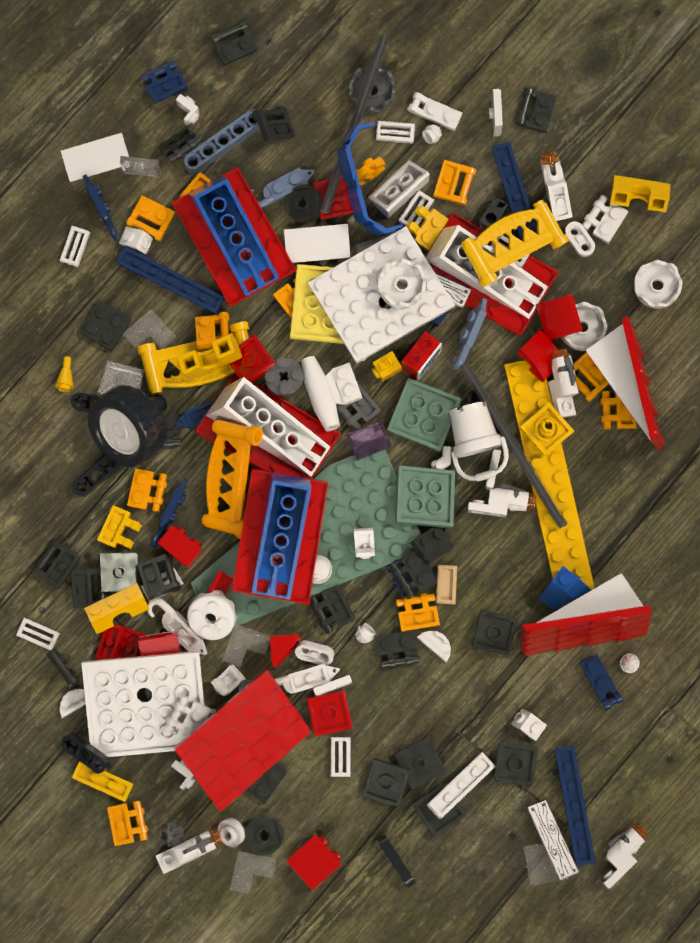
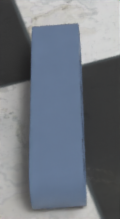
[184,109,260,174]

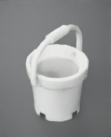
[449,401,509,482]

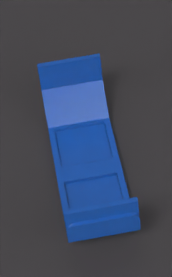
[337,122,403,236]

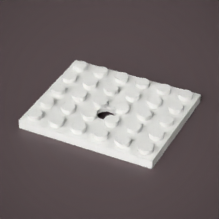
[308,227,455,364]
[82,651,205,757]

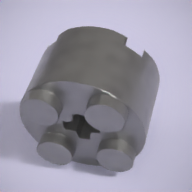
[265,357,304,399]

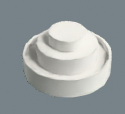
[313,555,332,584]
[218,818,245,847]

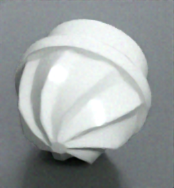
[422,125,442,144]
[355,623,375,644]
[620,654,640,673]

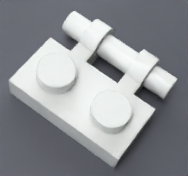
[582,195,629,244]
[164,695,212,740]

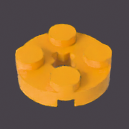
[356,157,386,186]

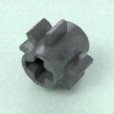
[159,821,184,847]

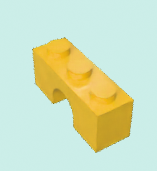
[610,175,671,213]
[178,335,243,380]
[84,583,149,634]

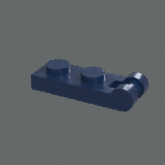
[579,654,623,711]

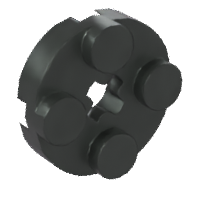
[285,184,322,223]
[244,816,284,855]

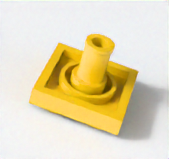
[520,403,574,456]

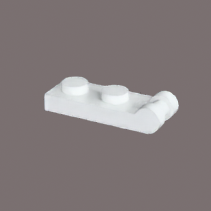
[407,92,462,131]

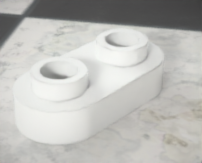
[565,222,595,257]
[295,640,334,665]

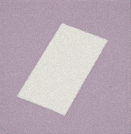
[61,133,131,182]
[284,224,350,263]

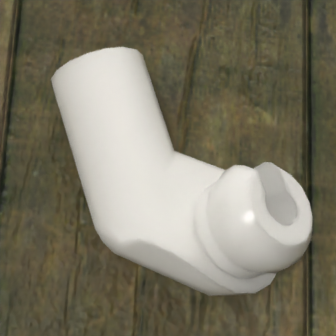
[431,446,452,470]

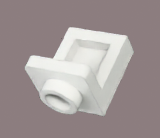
[176,94,199,126]
[119,226,153,254]
[354,528,375,559]
[211,665,246,696]
[511,709,547,741]
[171,760,196,790]

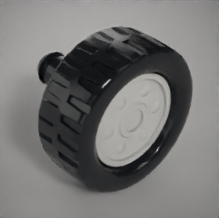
[88,385,167,467]

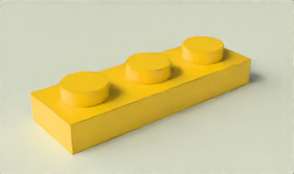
[72,761,134,802]

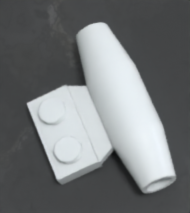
[301,356,363,431]

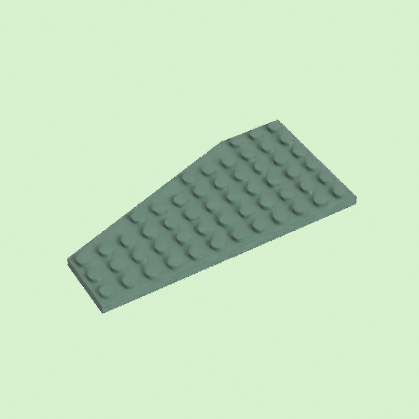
[191,444,421,628]

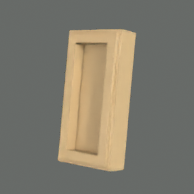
[436,565,457,605]

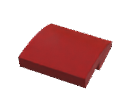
[313,176,353,220]
[536,294,583,340]
[517,330,562,383]
[95,623,146,660]

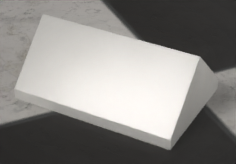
[368,161,430,219]

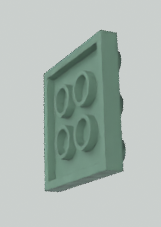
[387,378,462,452]
[395,465,455,528]

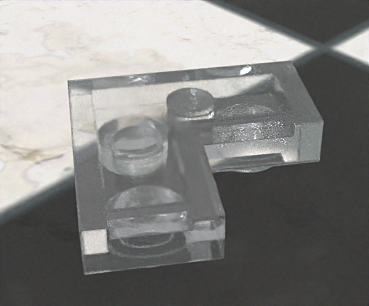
[123,309,177,349]
[222,624,270,667]
[230,851,277,894]

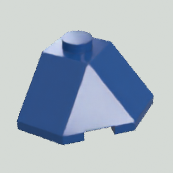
[538,566,592,611]

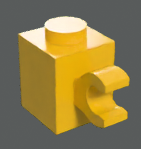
[371,351,402,382]

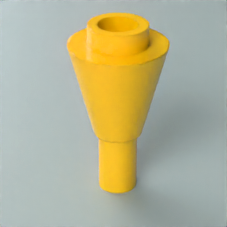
[55,356,74,392]

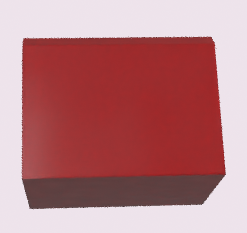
[270,634,301,670]

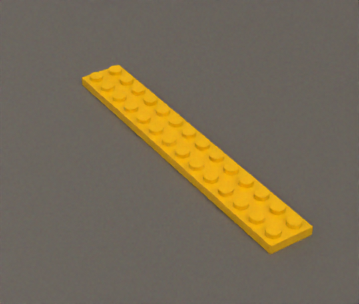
[504,360,595,590]

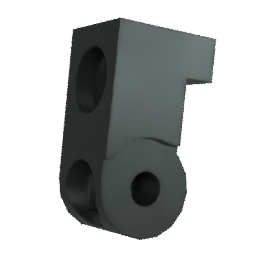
[478,197,509,230]

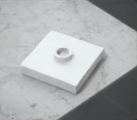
[489,89,503,137]

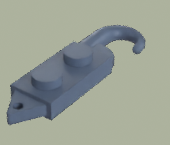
[251,167,315,209]
[452,298,487,370]

